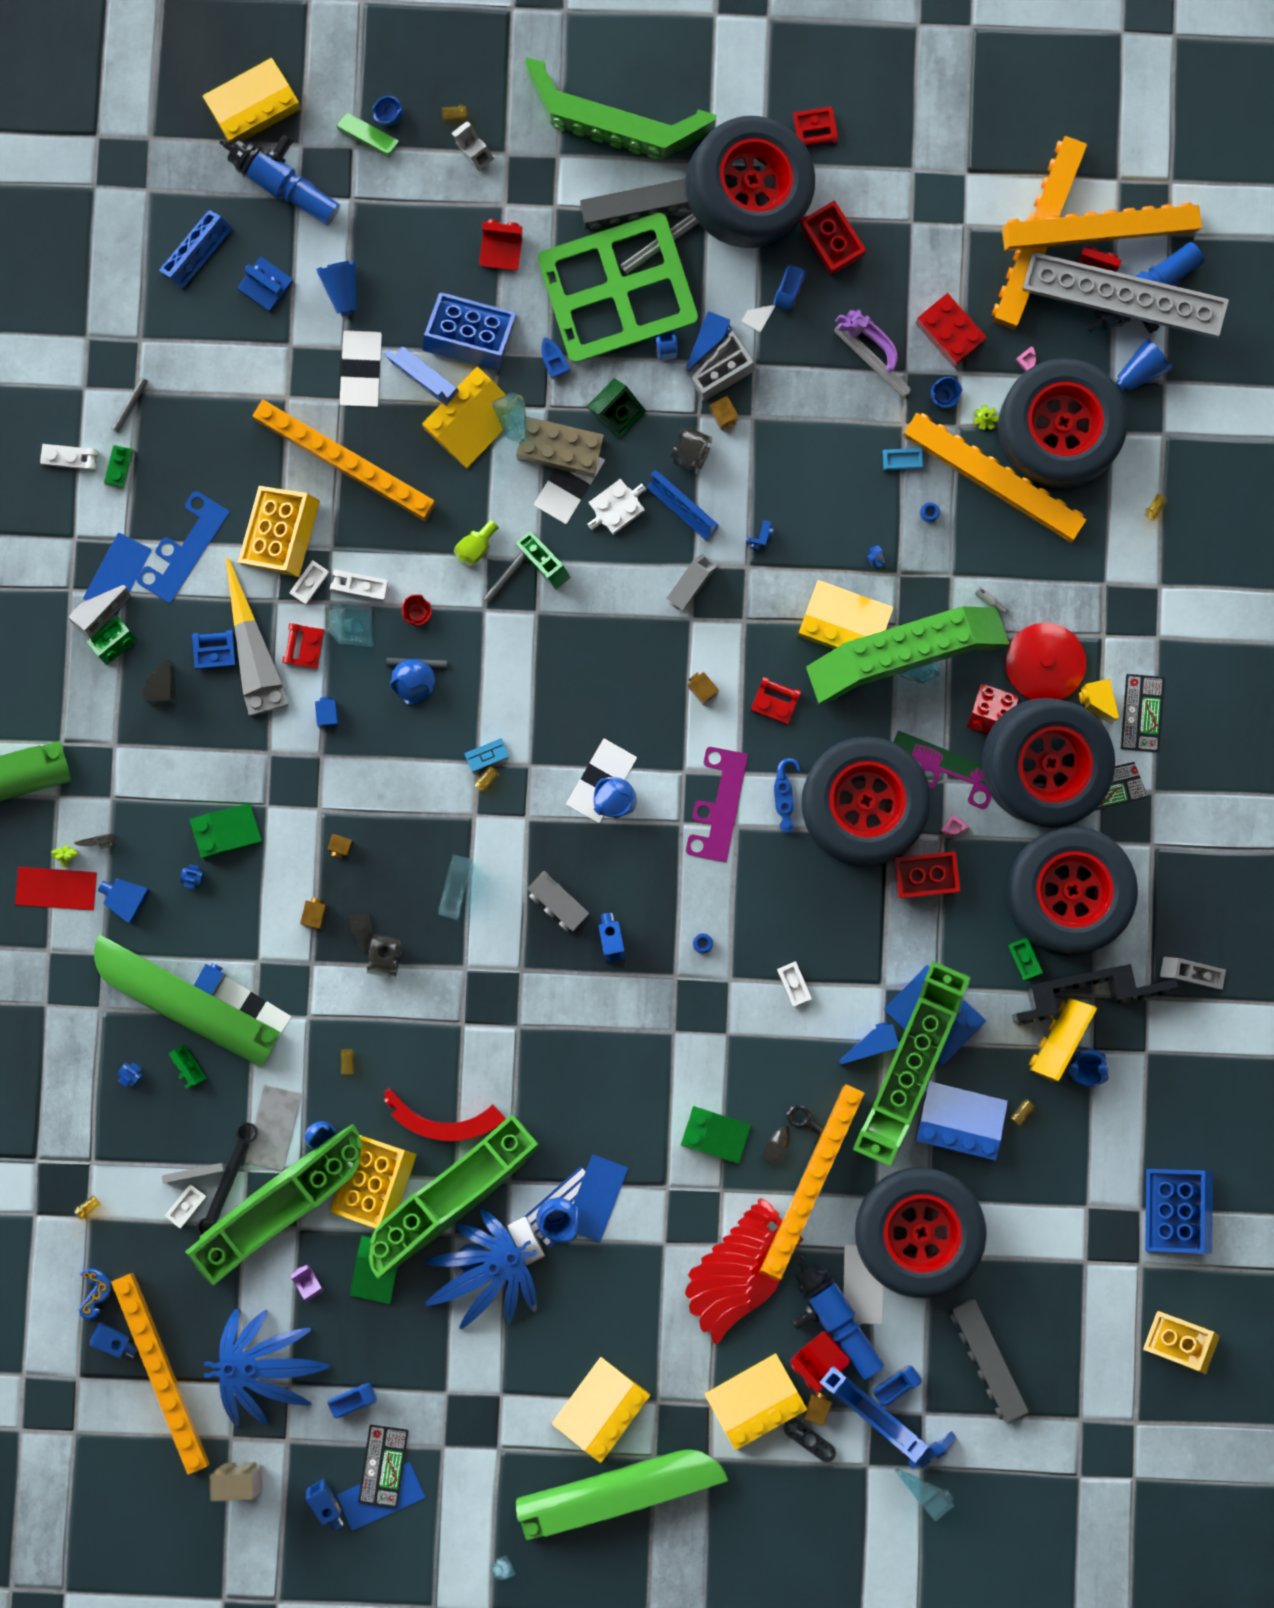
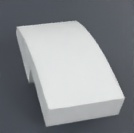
[507,1217,545,1265]

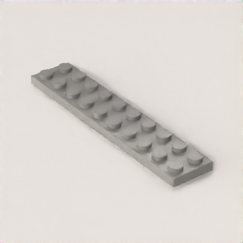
[1022,252,1229,339]

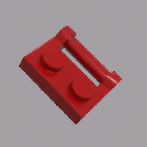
[793,107,838,146]
[282,623,325,670]
[751,677,801,725]

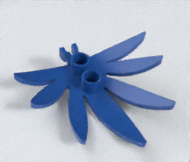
[425,1208,537,1329]
[204,1309,330,1427]

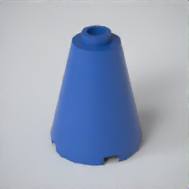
[316,260,356,317]
[1117,338,1173,391]

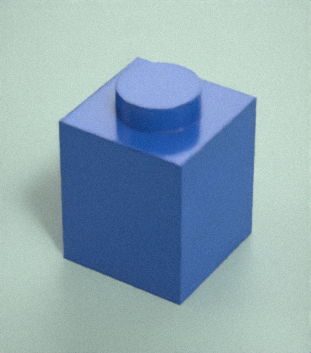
[315,697,339,728]
[194,963,226,995]

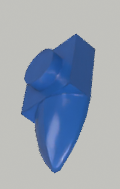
[541,337,570,379]
[867,545,886,570]

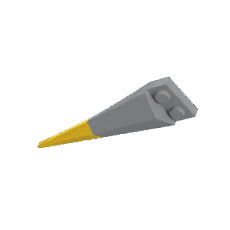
[226,557,289,717]

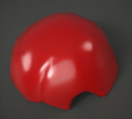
[401,594,432,627]

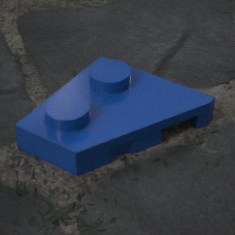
[908,1431,956,1469]

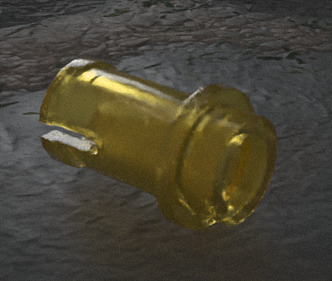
[442,104,467,120]
[1145,494,1167,521]
[474,766,499,792]
[339,1049,355,1074]
[1010,1099,1035,1126]
[74,1195,101,1220]

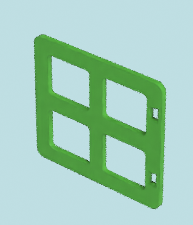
[538,213,698,362]

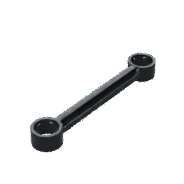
[197,1122,259,1236]

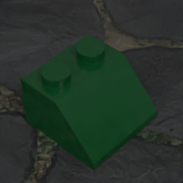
[587,378,646,439]

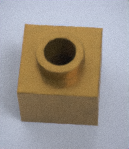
[327,834,353,859]

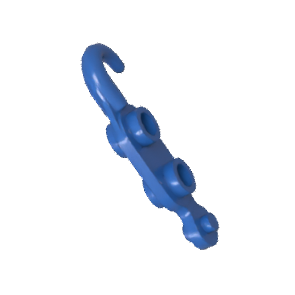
[774,758,801,833]

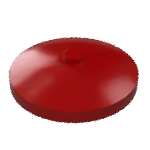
[1005,623,1086,700]

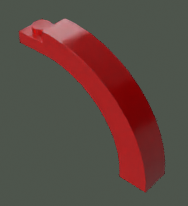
[383,1088,506,1141]

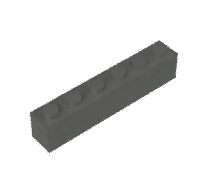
[580,178,691,229]
[950,1298,1029,1423]

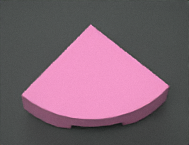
[1016,346,1036,372]
[941,814,969,835]

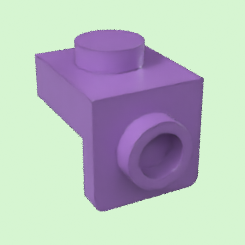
[290,1265,324,1302]

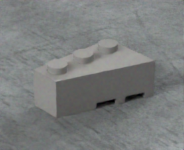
[692,331,755,402]
[528,871,590,932]

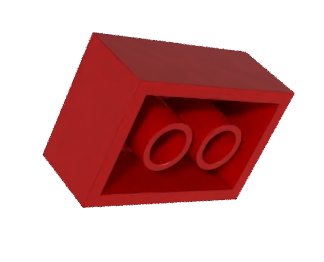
[800,200,866,276]
[915,293,987,368]
[893,851,960,900]

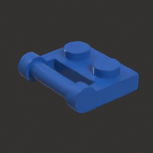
[192,630,236,669]

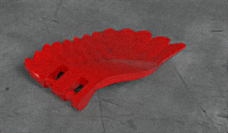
[685,1198,804,1344]

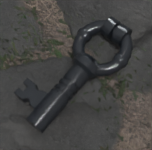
[786,1105,824,1145]

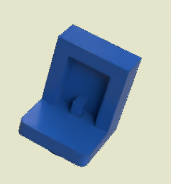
[745,520,774,550]

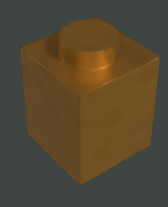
[709,396,739,430]
[688,672,719,705]
[300,898,327,930]
[803,1392,832,1426]

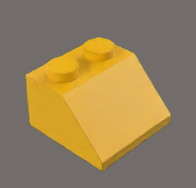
[1079,679,1119,724]

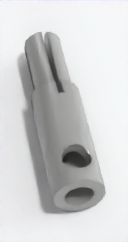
[975,587,1008,613]

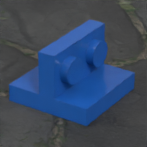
[237,256,293,312]

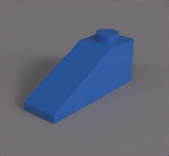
[686,311,732,372]
[839,1021,899,1065]

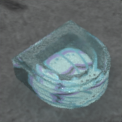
[491,1555,515,1580]

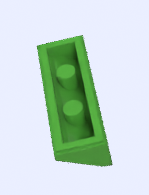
[337,113,399,158]

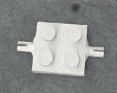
[587,479,646,535]

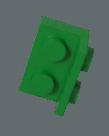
[86,616,137,665]

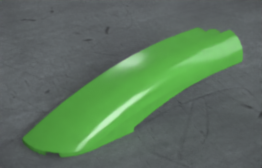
[0,741,71,802]
[94,934,280,1067]
[369,1114,541,1279]
[185,1124,362,1285]
[516,1449,728,1540]

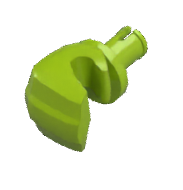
[454,520,499,567]

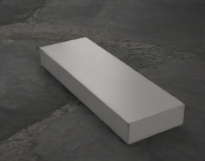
[162,1163,226,1183]

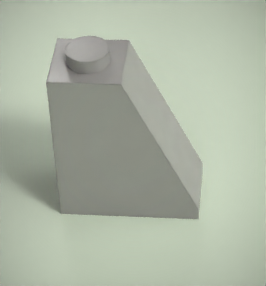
[666,554,718,610]

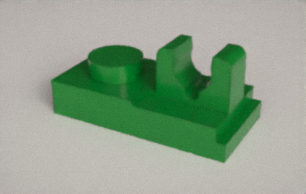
[104,445,134,488]
[1008,938,1043,981]
[169,1045,207,1088]

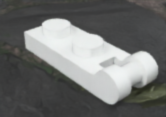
[40,444,98,470]
[329,570,389,601]

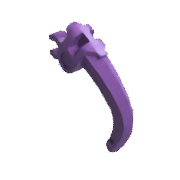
[835,310,898,372]

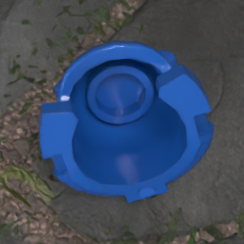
[1068,1049,1109,1087]

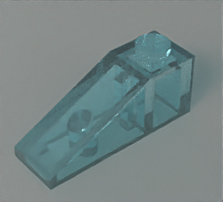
[438,854,474,920]
[894,1468,954,1521]

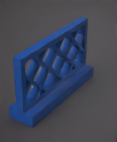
[646,470,719,541]

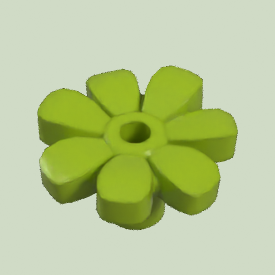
[973,405,999,430]
[51,846,77,867]

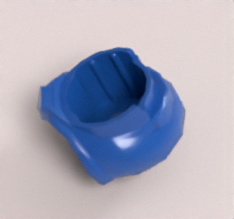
[390,659,436,705]
[593,777,637,818]
[536,1197,580,1243]

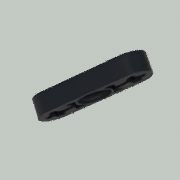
[784,1418,836,1462]

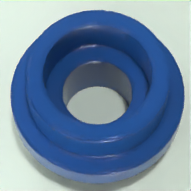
[920,502,940,523]
[693,933,713,954]

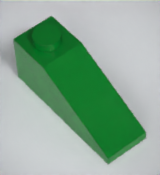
[515,530,571,590]

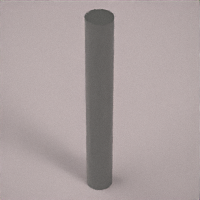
[111,377,148,433]
[483,553,527,603]
[386,658,447,669]

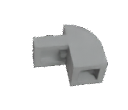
[452,121,494,171]

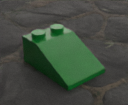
[189,803,262,860]
[680,1106,751,1164]
[350,1235,398,1304]

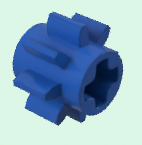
[180,864,204,890]
[117,1063,143,1087]

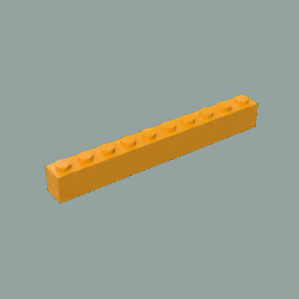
[991,136,1087,330]
[1002,202,1202,251]
[252,399,436,522]
[902,413,1086,543]
[759,1084,864,1281]
[111,1273,210,1474]

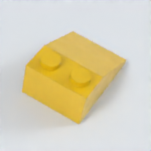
[1143,1311,1220,1374]

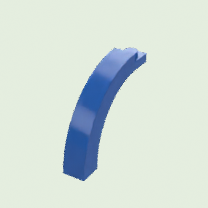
[820,1367,932,1465]

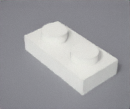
[289,560,329,605]
[777,961,812,1007]
[165,1184,207,1229]

